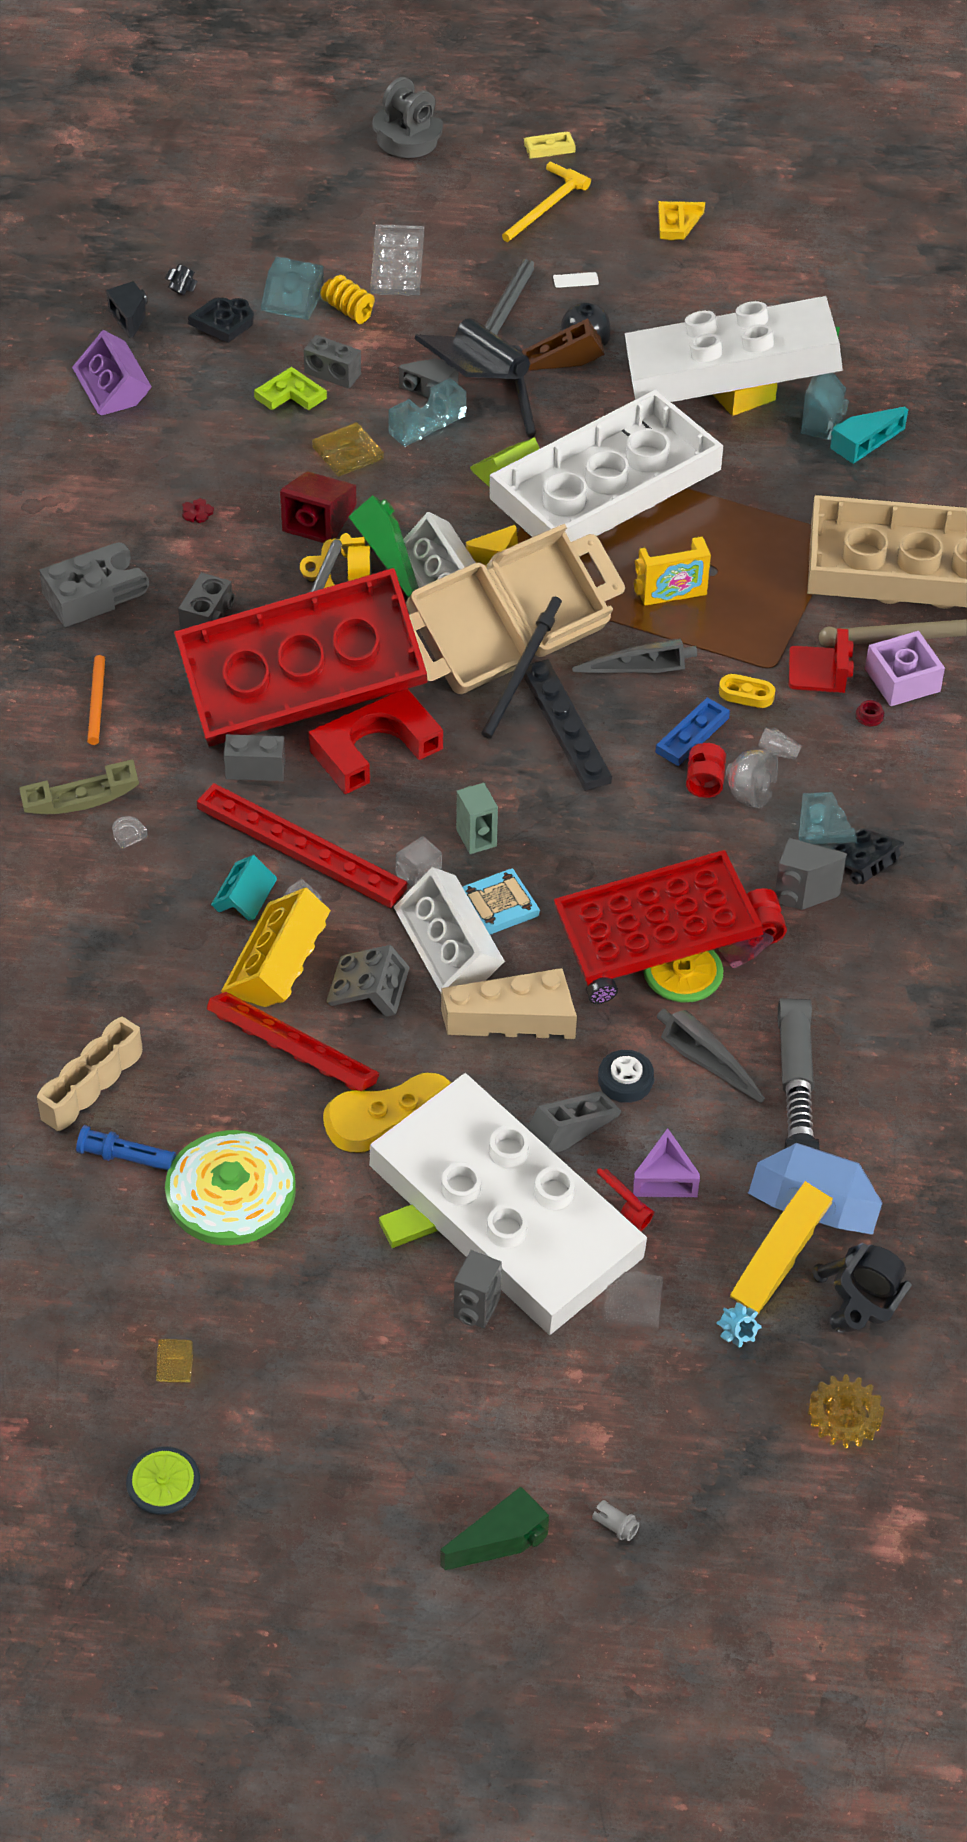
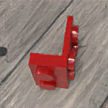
[789,628,854,693]

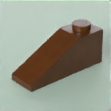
[522,318,605,371]

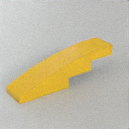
[730,1181,833,1315]

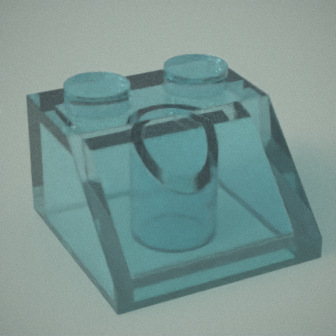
[261,256,324,320]
[801,372,849,440]

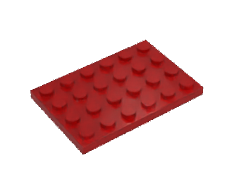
[554,850,764,986]

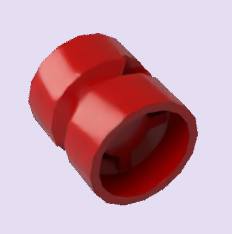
[686,743,726,798]
[747,888,787,946]

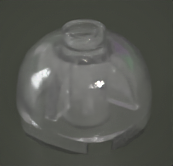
[726,749,778,809]

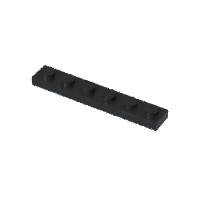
[523,659,612,791]

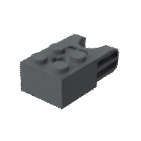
[39,542,149,628]

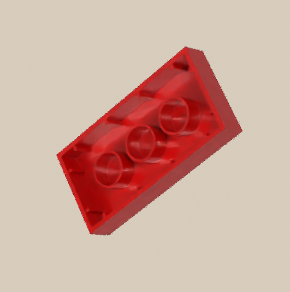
[174,568,428,747]

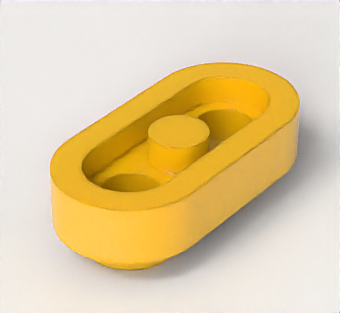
[719,674,775,708]

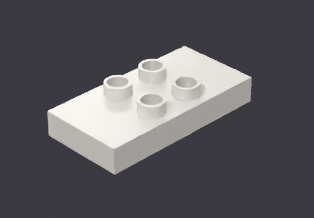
[625,296,843,402]
[490,390,723,542]
[370,1073,647,1335]

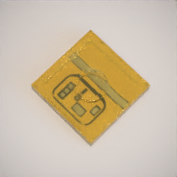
[312,422,384,477]

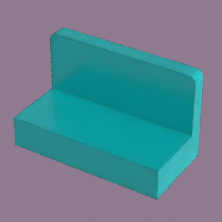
[211,855,277,921]

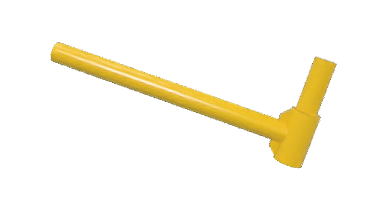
[502,161,591,242]

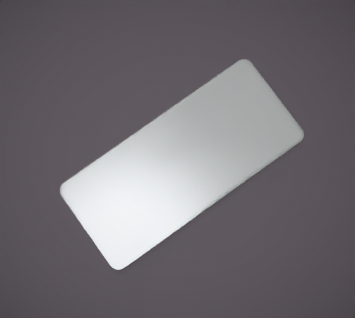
[553,272,599,288]

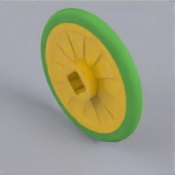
[644,950,723,1002]

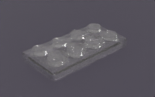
[370,224,424,296]

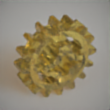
[808,1374,884,1448]

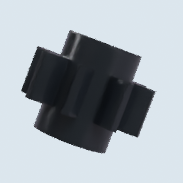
[165,264,198,296]

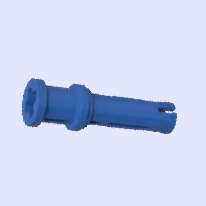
[76,1125,177,1172]

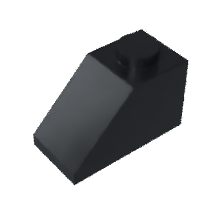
[106,281,148,338]

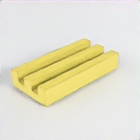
[524,132,576,159]

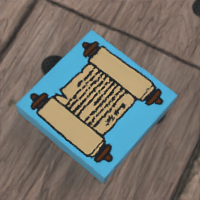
[462,868,540,935]

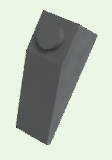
[527,1091,622,1153]

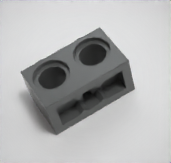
[304,335,361,389]
[178,573,235,629]
[454,1250,502,1329]

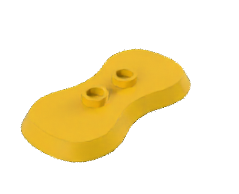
[323,1073,452,1152]

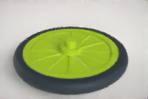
[126,1447,200,1514]

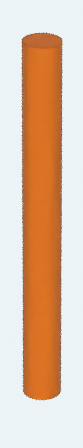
[87,655,105,745]

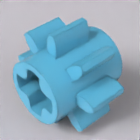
[717,1302,761,1347]

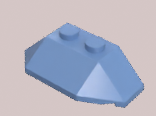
[748,1143,883,1234]

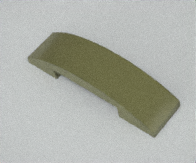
[19,759,139,814]

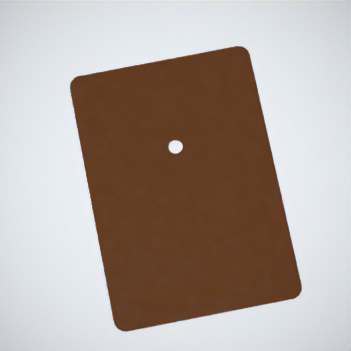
[517,488,813,668]

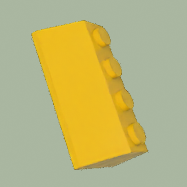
[221,887,331,1007]

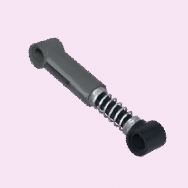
[777,998,820,1150]

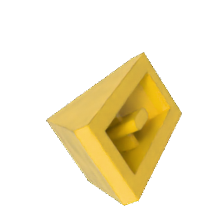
[466,525,518,568]

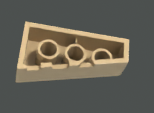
[441,968,577,1039]

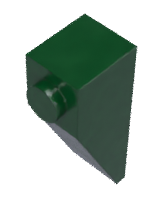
[440,1486,549,1570]

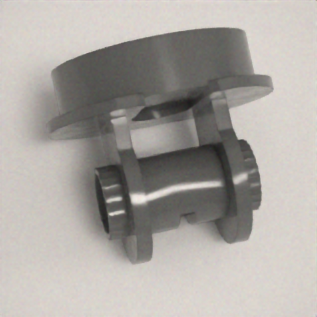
[373,77,443,158]

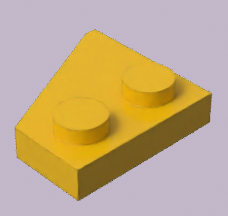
[658,201,705,240]

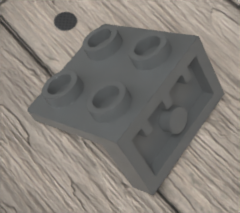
[327,945,410,1017]

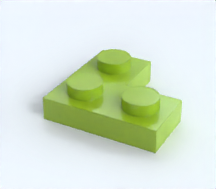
[254,367,327,410]

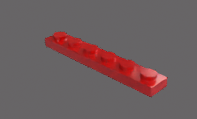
[206,992,380,1091]

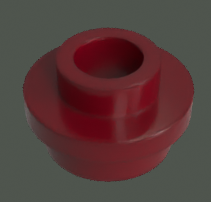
[856,700,884,726]

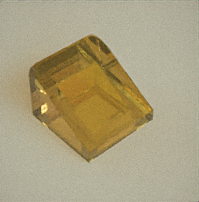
[156,1339,194,1382]

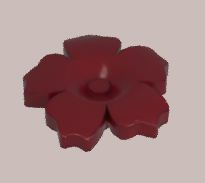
[182,498,214,523]

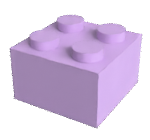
[865,631,945,706]

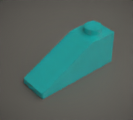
[830,407,908,464]

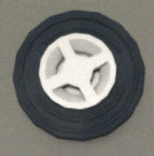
[598,1050,654,1103]

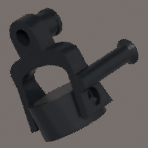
[813,1243,912,1333]

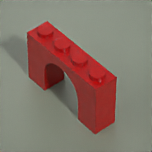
[309,689,443,795]

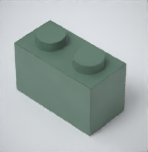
[456,783,498,854]

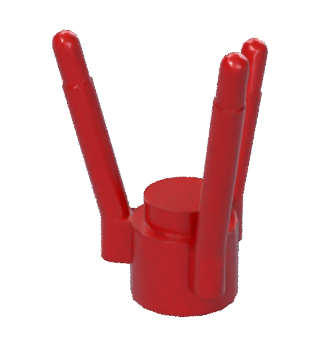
[597,1168,655,1231]

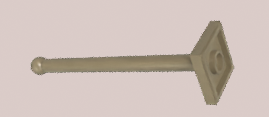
[819,619,967,648]

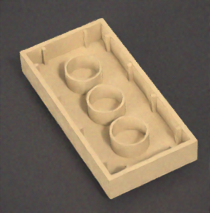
[807,495,967,609]

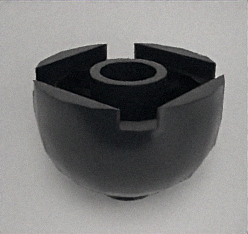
[561,303,611,346]

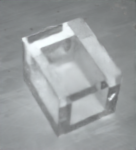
[395,836,442,887]

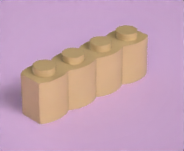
[37,1017,143,1131]

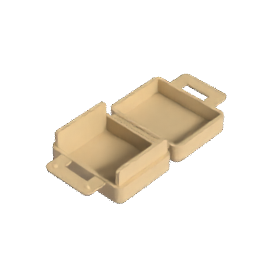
[406,524,625,694]

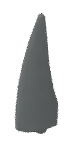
[572,638,697,673]
[657,1008,765,1103]

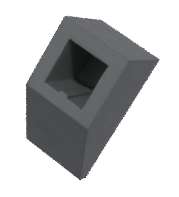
[399,358,459,404]

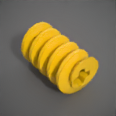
[320,275,375,324]

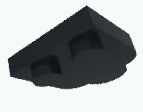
[188,297,254,343]

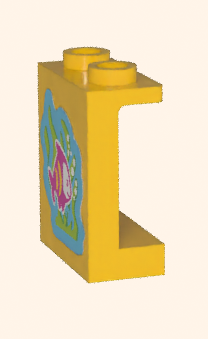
[633,537,711,606]

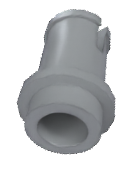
[592,1500,640,1541]

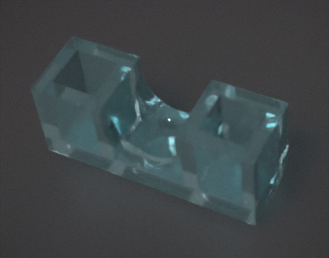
[389,378,466,447]

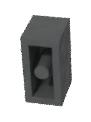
[224,734,286,781]

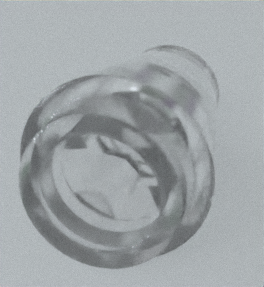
[757,727,802,760]

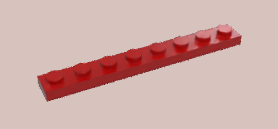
[197,783,407,908]

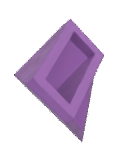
[633,1128,700,1197]

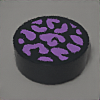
[586,977,618,1004]

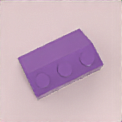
[72,330,152,415]

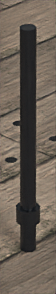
[481,596,562,739]

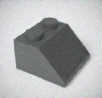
[775,838,847,910]

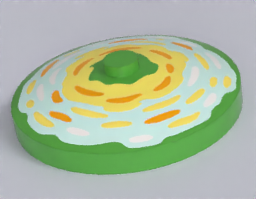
[165,1130,296,1245]

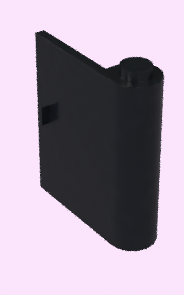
[414,318,530,379]

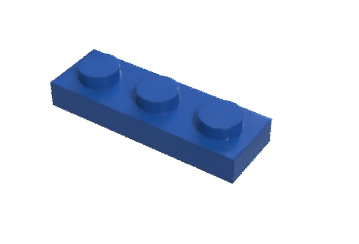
[655,697,730,766]

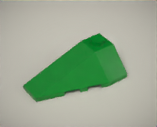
[348,495,419,597]

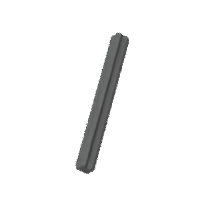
[484,259,534,335]

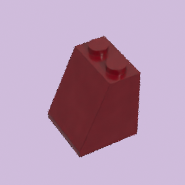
[280,471,357,543]

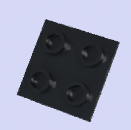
[832,828,904,885]

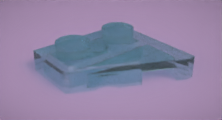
[799,792,857,844]

